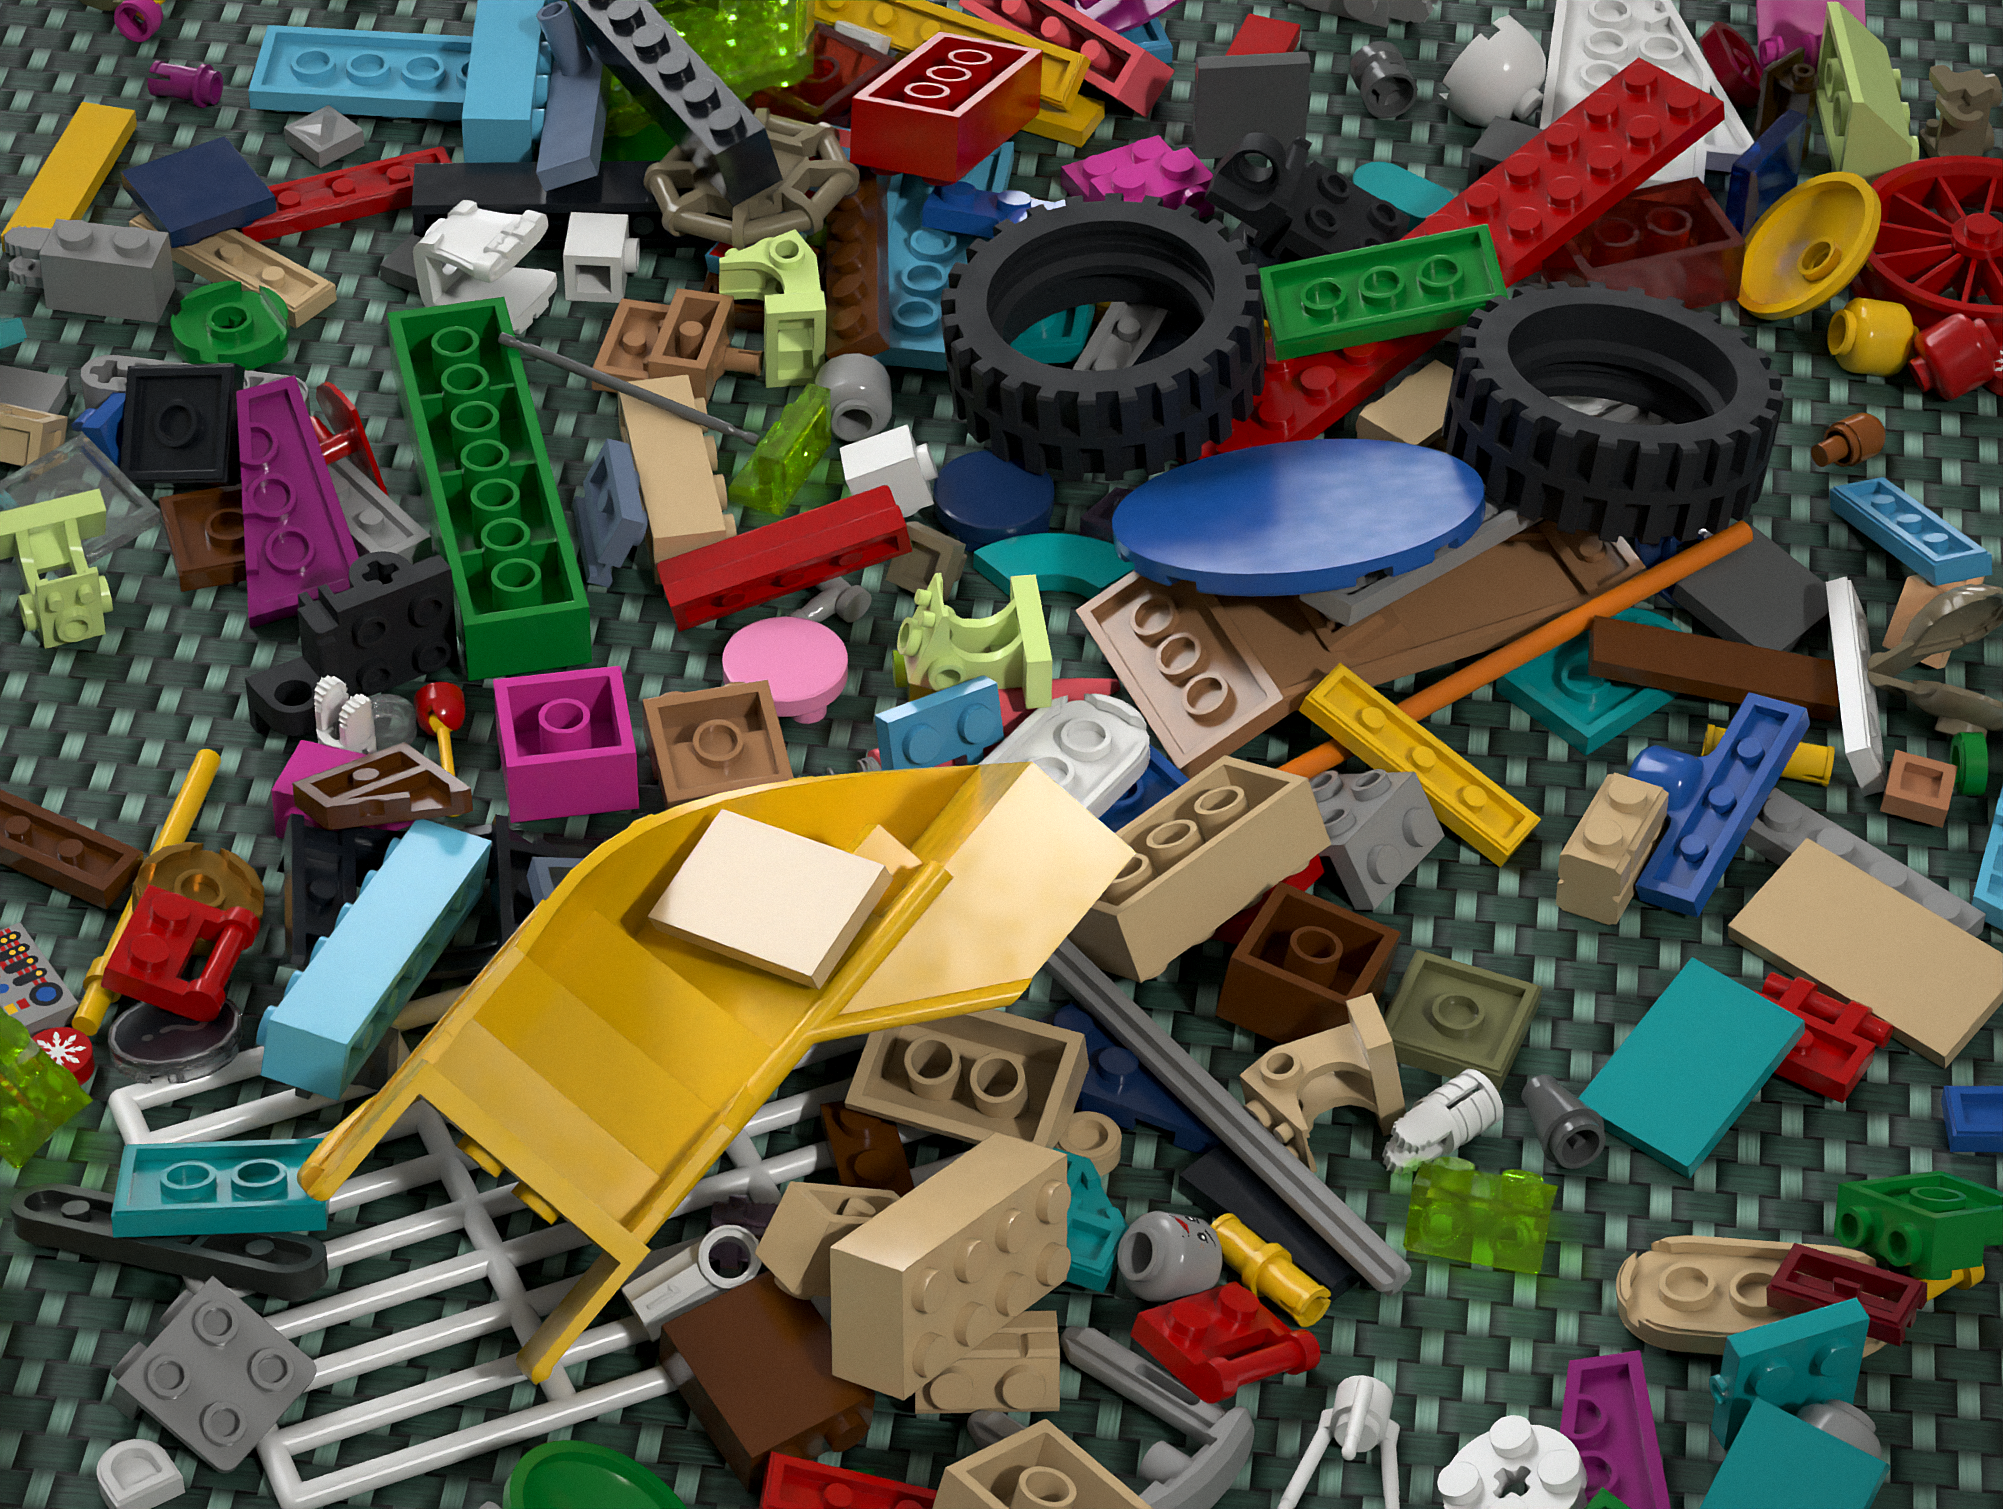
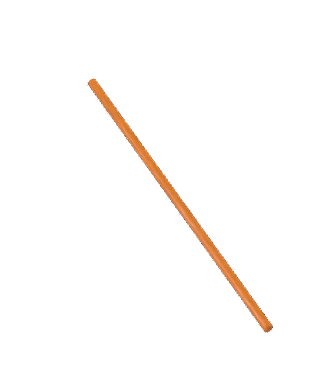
[1276,520,1753,779]

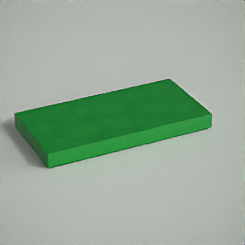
[1258,224,1508,361]

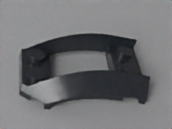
[277,813,560,983]

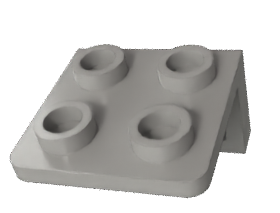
[1309,769,1445,910]
[110,1276,317,1473]

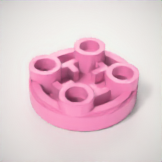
[722,617,848,724]

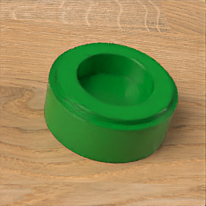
[1950,732,1988,796]

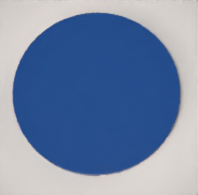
[1112,439,1486,596]

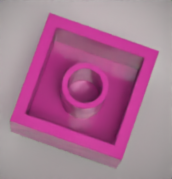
[493,666,639,823]

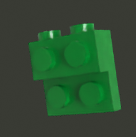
[1834,1170,2003,1280]

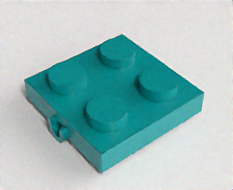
[1709,1297,1870,1449]

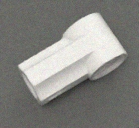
[621,1225,762,1342]

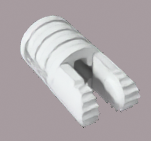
[314,675,377,755]
[1382,1069,1503,1176]

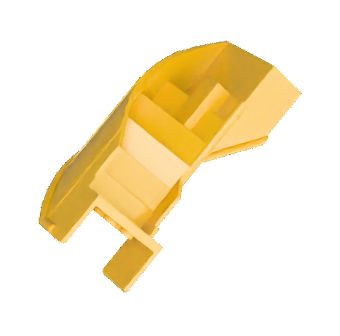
[297,761,1136,1385]

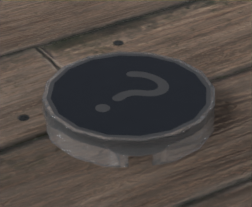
[107,998,245,1084]

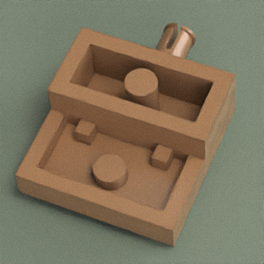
[592,288,764,406]

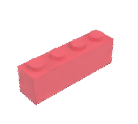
[958,0,1175,118]

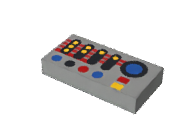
[0,922,79,1045]

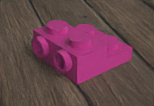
[1061,135,1215,219]

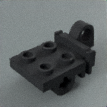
[1204,132,1411,260]
[245,551,459,736]

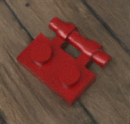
[1754,972,1894,1104]

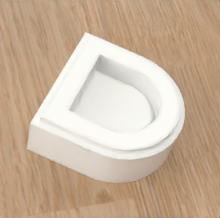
[97,1439,185,1509]

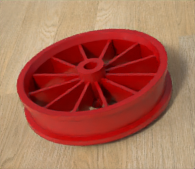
[1849,155,2003,347]

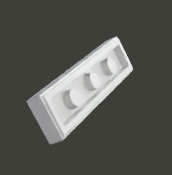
[1826,576,1887,796]

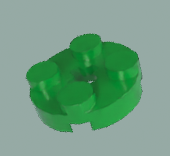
[170,281,290,371]

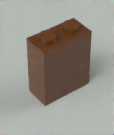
[659,1270,876,1493]

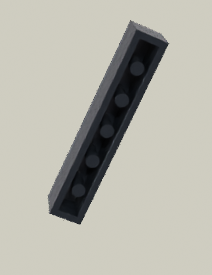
[569,0,783,207]
[412,161,733,250]

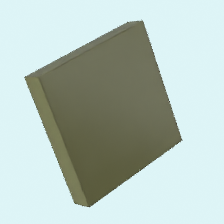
[1383,950,1543,1093]

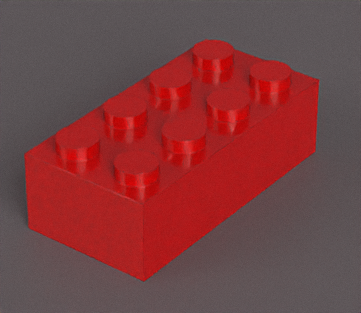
[849,31,1043,186]

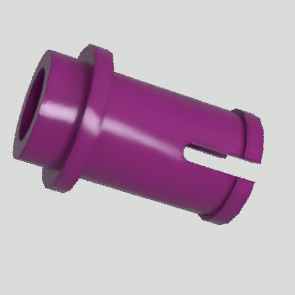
[148,60,223,108]

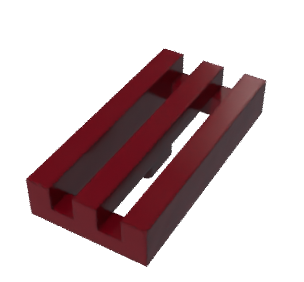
[1766,1243,1927,1347]

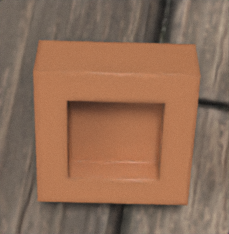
[1880,750,1958,828]

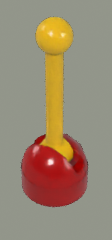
[414,682,466,817]

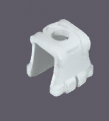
[413,200,557,334]

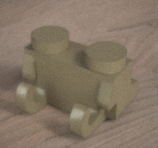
[1918,65,2002,158]

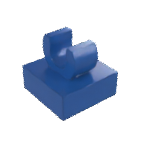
[71,392,126,477]

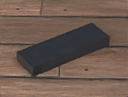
[1178,1142,1364,1304]

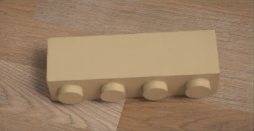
[618,375,737,585]

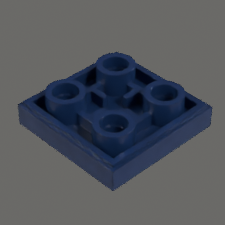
[121,136,277,248]

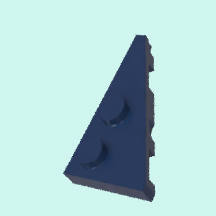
[1037,1002,1223,1154]

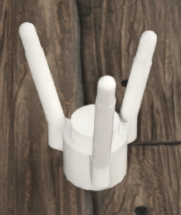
[1277,1375,1400,1509]

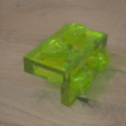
[0,1007,93,1169]
[1403,1157,1558,1275]

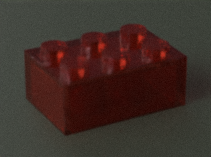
[1539,176,1746,309]

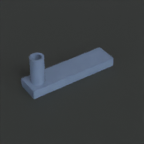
[536,1,612,191]

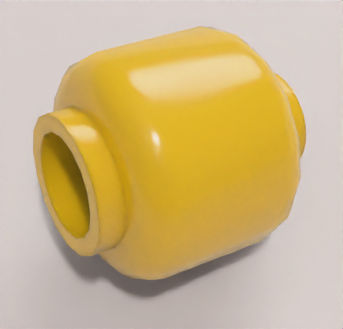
[1827,297,1919,377]

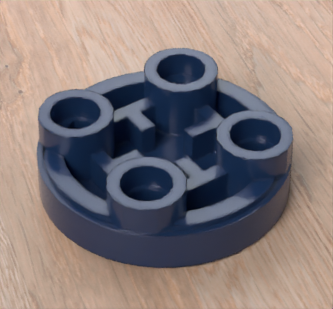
[933,450,1054,552]

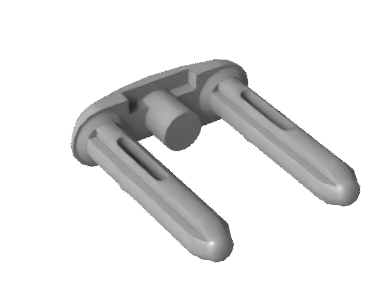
[967,1326,1255,1509]

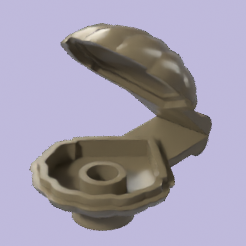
[1867,584,2003,738]

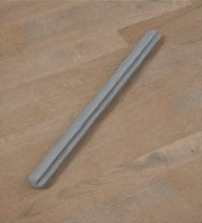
[1042,938,1411,1296]

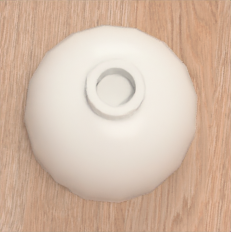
[1438,15,1546,128]

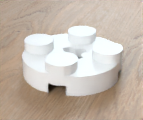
[1437,1415,1588,1509]

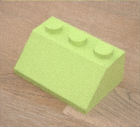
[1816,2,1919,185]

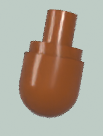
[1811,413,1886,467]

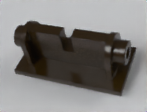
[1753,47,1819,167]

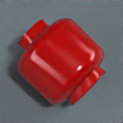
[1908,313,2001,401]

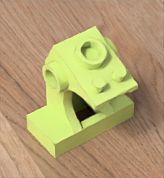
[719,229,826,388]
[0,488,113,649]
[897,573,1052,709]

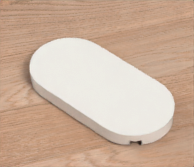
[978,694,1150,819]

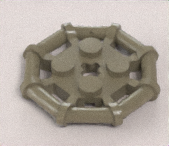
[644,108,860,251]

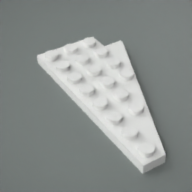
[1539,0,1760,203]

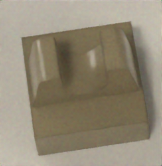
[885,521,967,602]

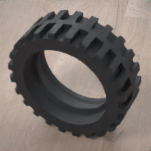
[941,193,1267,482]
[1442,281,1784,544]

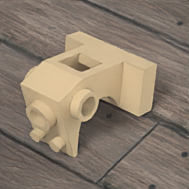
[1239,993,1406,1173]

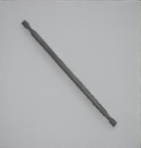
[498,332,761,447]

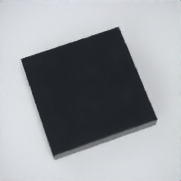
[119,363,245,488]

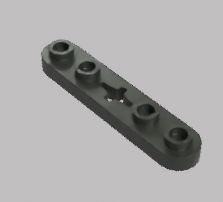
[10,1183,329,1302]

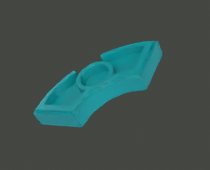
[973,533,1135,600]

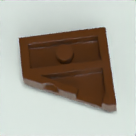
[292,742,473,830]

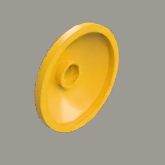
[1732,172,1881,320]

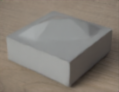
[284,105,364,168]

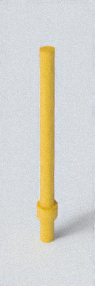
[72,749,221,1036]

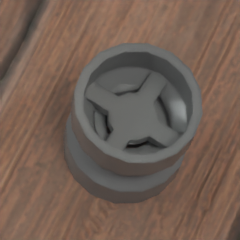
[1349,41,1418,119]

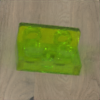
[728,383,831,516]

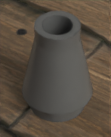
[1521,1075,1606,1169]

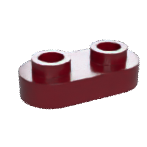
[1699,21,1763,109]

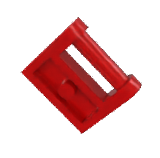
[100,884,260,1022]
[1130,1281,1321,1404]

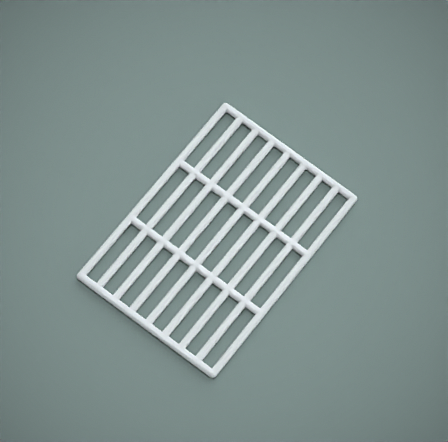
[108,983,968,1509]

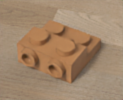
[642,680,794,810]

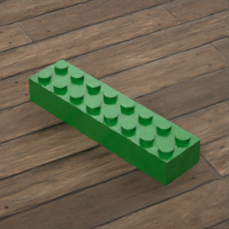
[387,297,592,681]

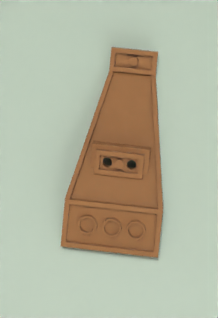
[1075,520,1647,779]

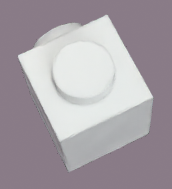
[563,212,640,303]
[840,424,938,518]

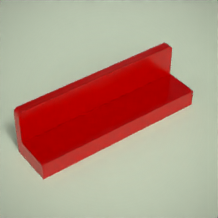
[657,485,913,632]

